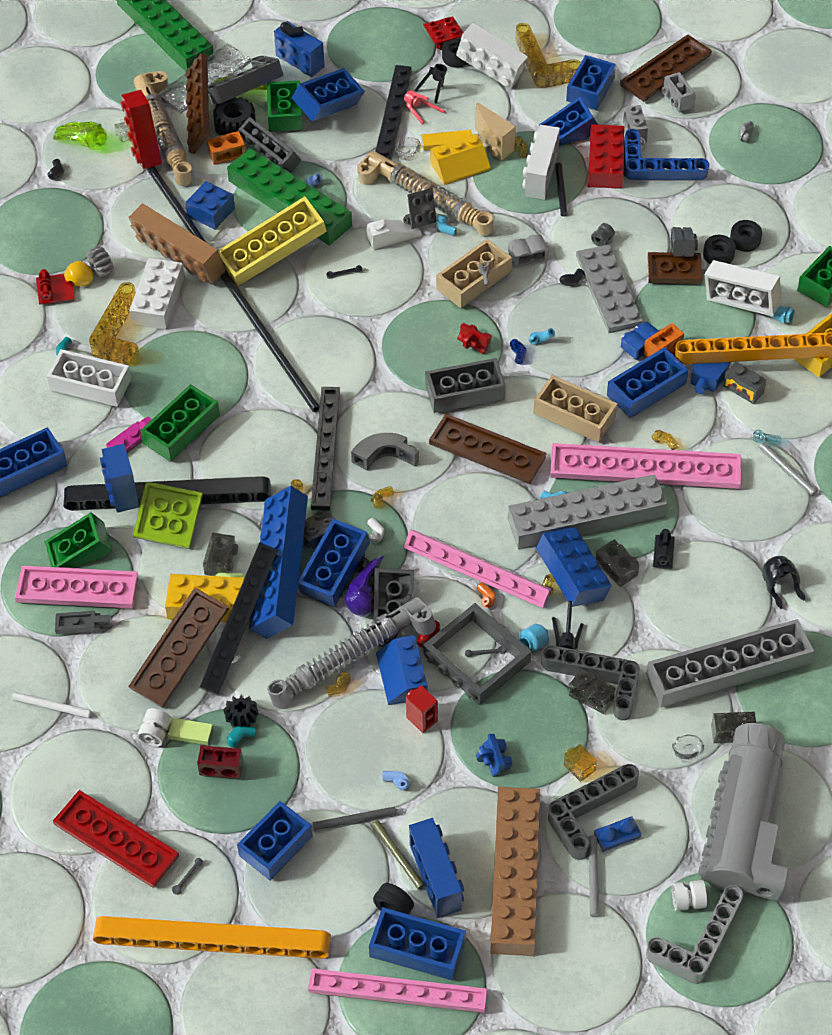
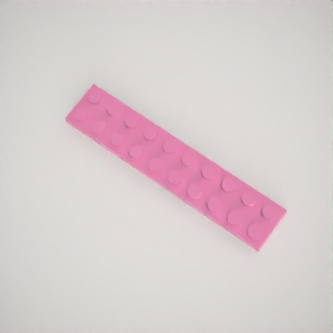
[550,443,741,489]

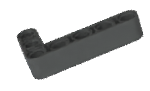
[208,55,284,104]
[541,645,640,720]
[548,764,639,860]

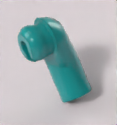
[56,336,72,355]
[227,726,255,748]

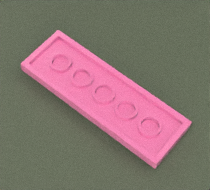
[15,566,138,609]

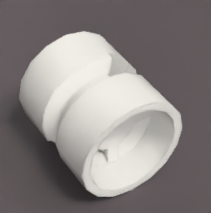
[137,708,171,747]
[672,880,707,911]

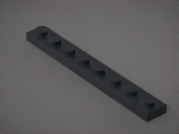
[375,65,412,160]
[311,387,340,511]
[199,542,278,696]

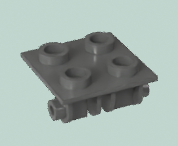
[403,188,437,229]
[303,510,337,549]

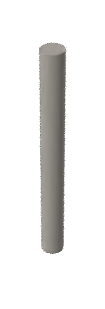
[759,443,817,496]
[588,835,599,917]

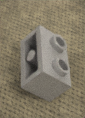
[662,72,696,112]

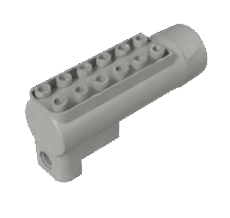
[698,723,788,902]

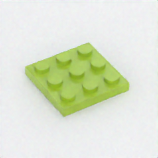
[133,481,203,549]

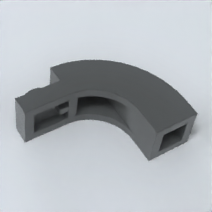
[351,433,419,470]

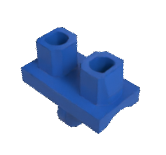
[476,734,513,777]

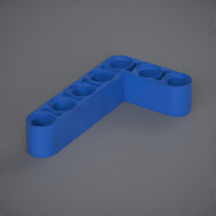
[624,129,710,180]

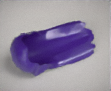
[345,556,384,617]

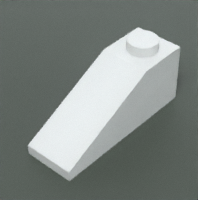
[367,219,422,250]

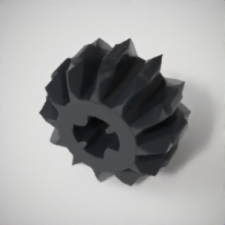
[223,694,259,728]

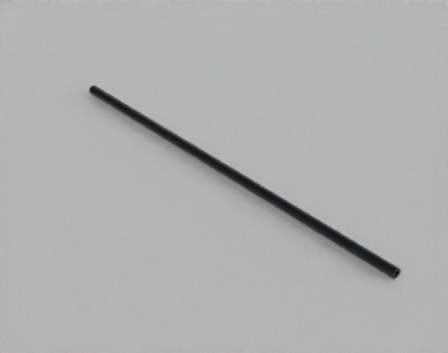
[146,166,320,412]

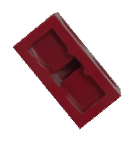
[197,745,243,779]

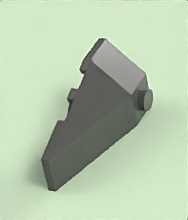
[373,568,414,647]

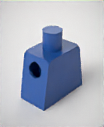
[691,362,730,394]

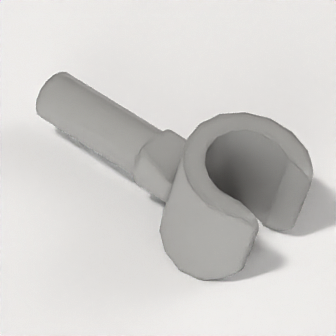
[479,261,489,286]

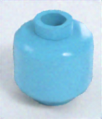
[519,624,549,653]

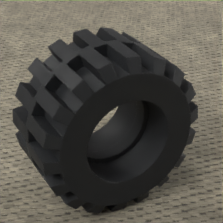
[213,97,256,138]

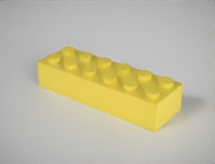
[218,197,326,286]

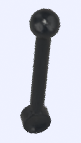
[326,265,363,279]

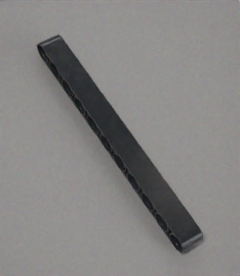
[63,476,271,511]

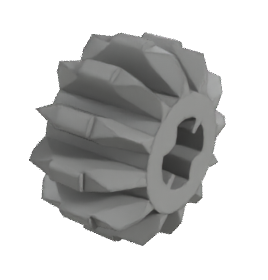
[86,246,114,277]

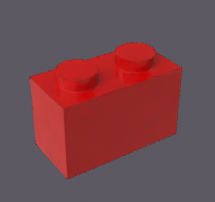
[406,685,438,733]

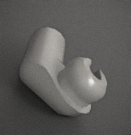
[739,121,754,142]

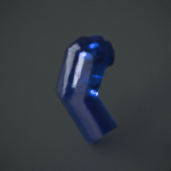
[510,339,527,365]

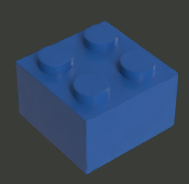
[185,181,235,230]

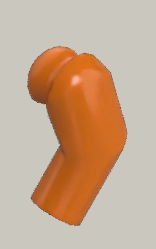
[477,582,496,608]

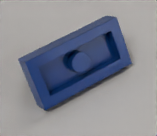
[594,816,641,852]

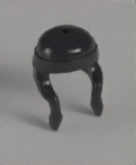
[762,556,805,609]

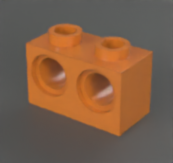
[207,131,246,165]
[644,323,684,357]

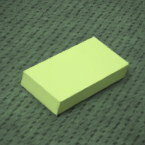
[168,718,213,745]

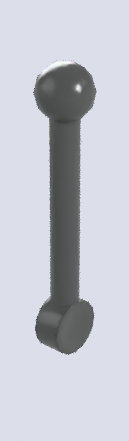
[465,646,506,657]
[172,858,203,895]

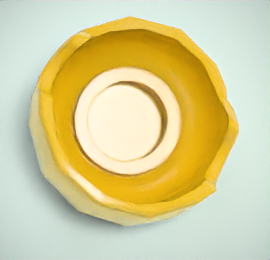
[64,261,93,286]

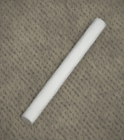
[12,692,91,718]

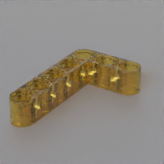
[515,23,581,88]
[89,282,140,366]

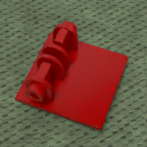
[423,16,463,50]
[36,269,74,305]

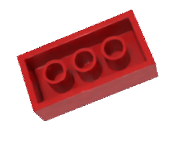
[120,90,162,169]
[588,124,625,189]

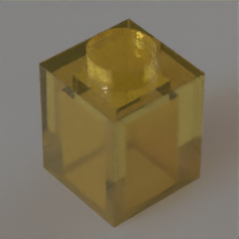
[564,744,597,782]

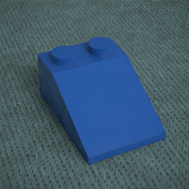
[539,97,598,146]

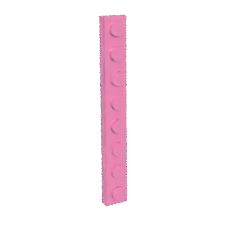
[404,529,551,608]
[308,969,487,1013]

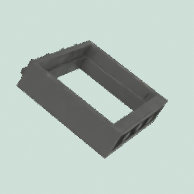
[423,603,532,705]

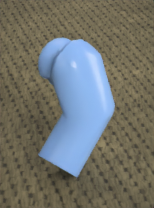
[382,771,410,790]

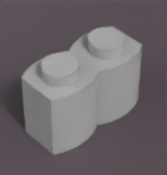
[508,235,549,266]

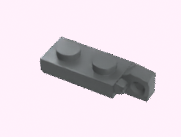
[55,611,111,634]

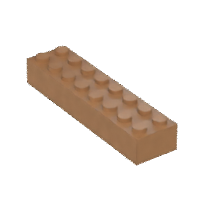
[490,787,540,956]

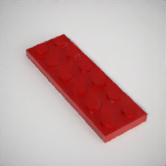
[53,790,179,888]

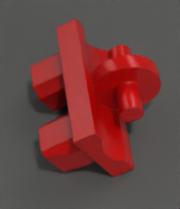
[457,323,492,354]

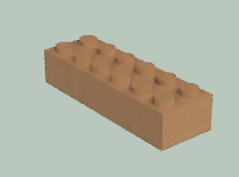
[129,203,226,285]

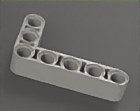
[646,885,743,984]

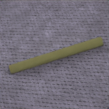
[372,820,425,890]

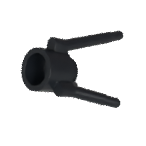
[415,64,447,104]
[552,601,584,650]

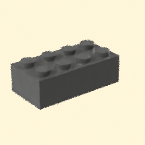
[425,358,506,413]

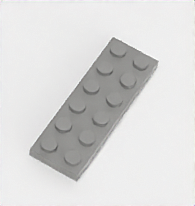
[576,244,643,333]

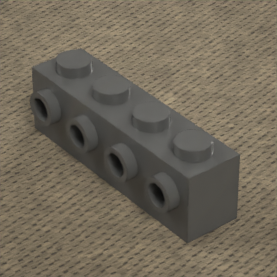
[239,117,301,173]

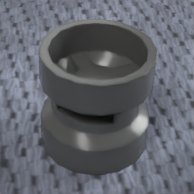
[591,223,615,246]

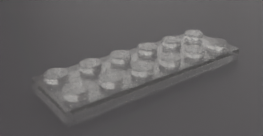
[158,43,251,114]

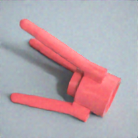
[404,90,445,124]

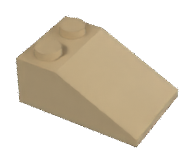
[475,103,516,161]

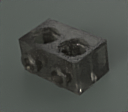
[203,532,238,576]
[596,539,639,587]
[569,669,616,714]
[711,711,756,743]

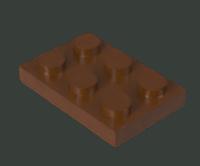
[647,252,702,284]

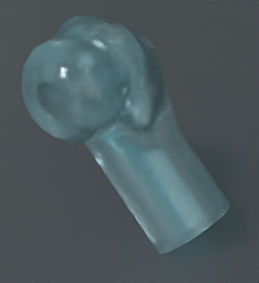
[753,430,781,445]

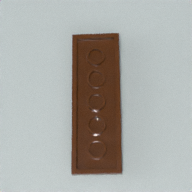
[620,34,712,102]
[185,53,210,154]
[429,413,546,484]
[128,587,229,708]

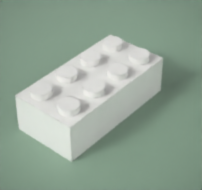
[456,23,528,89]
[522,125,560,200]
[129,258,185,330]
[704,260,782,316]
[47,349,131,407]

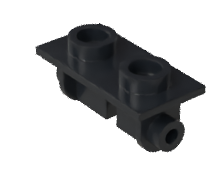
[653,529,675,569]

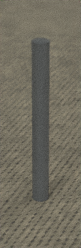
[313,806,397,830]

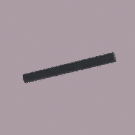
[555,162,567,217]

